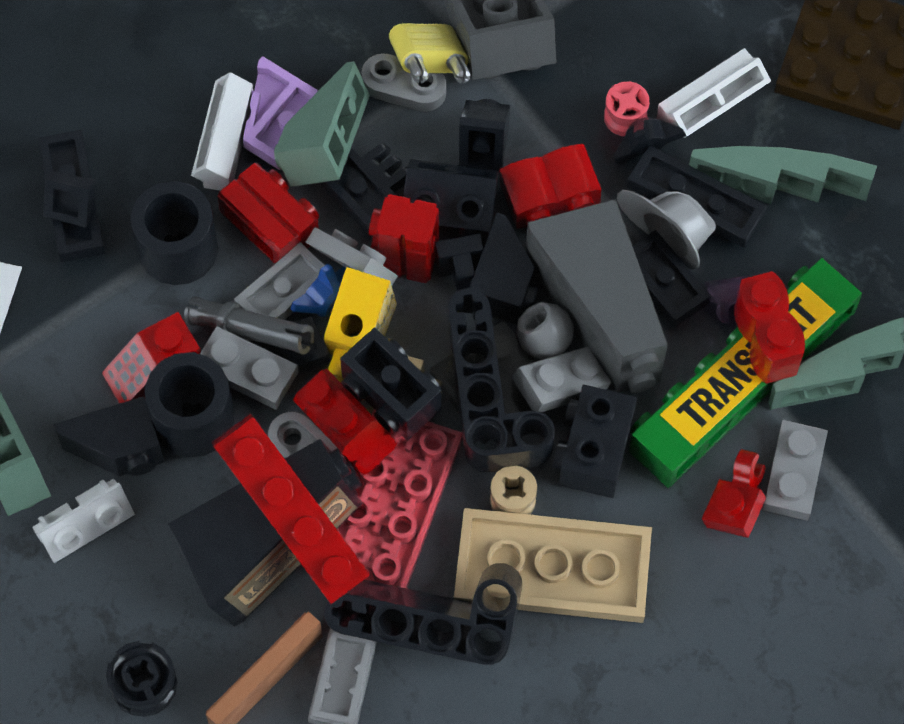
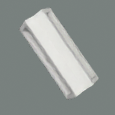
[657,48,771,138]
[191,72,253,191]

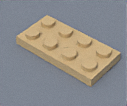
[454,508,652,623]

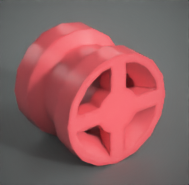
[604,81,650,136]

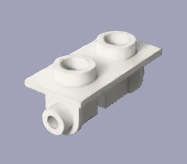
[32,478,135,563]

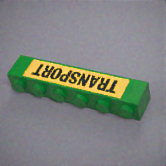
[629,258,862,489]

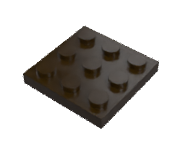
[774,0,904,130]

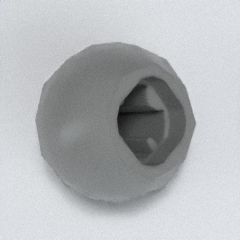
[516,302,574,360]

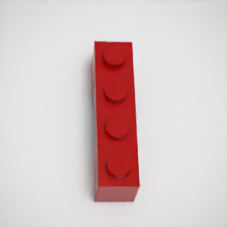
[212,413,370,604]

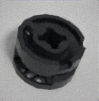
[106,641,178,717]

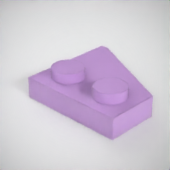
[243,56,318,170]

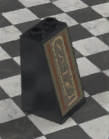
[168,439,363,627]

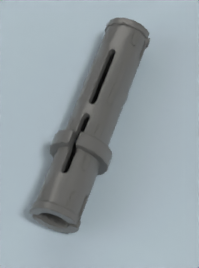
[184,296,315,355]

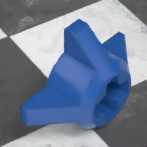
[290,264,346,317]

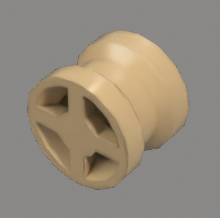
[490,466,537,515]

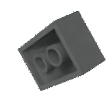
[444,0,556,80]

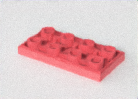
[337,409,463,588]

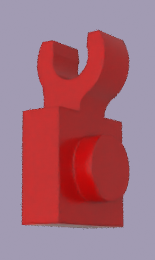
[702,449,766,538]

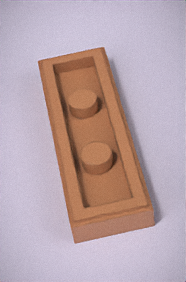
[206,611,323,724]

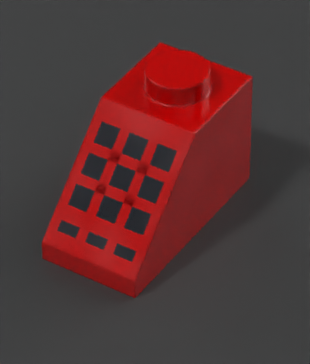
[102,312,201,404]

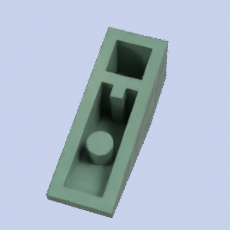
[274,61,370,187]
[0,392,51,516]

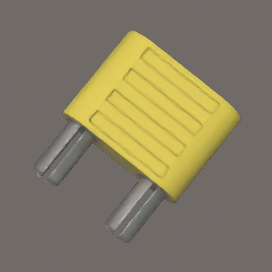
[389,23,471,84]

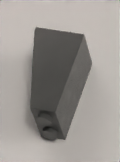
[526,199,668,393]

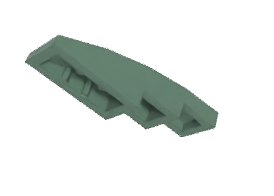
[689,146,877,204]
[768,317,904,410]

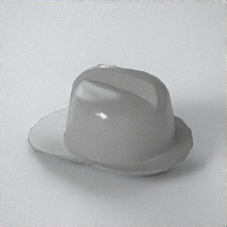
[617,190,716,270]

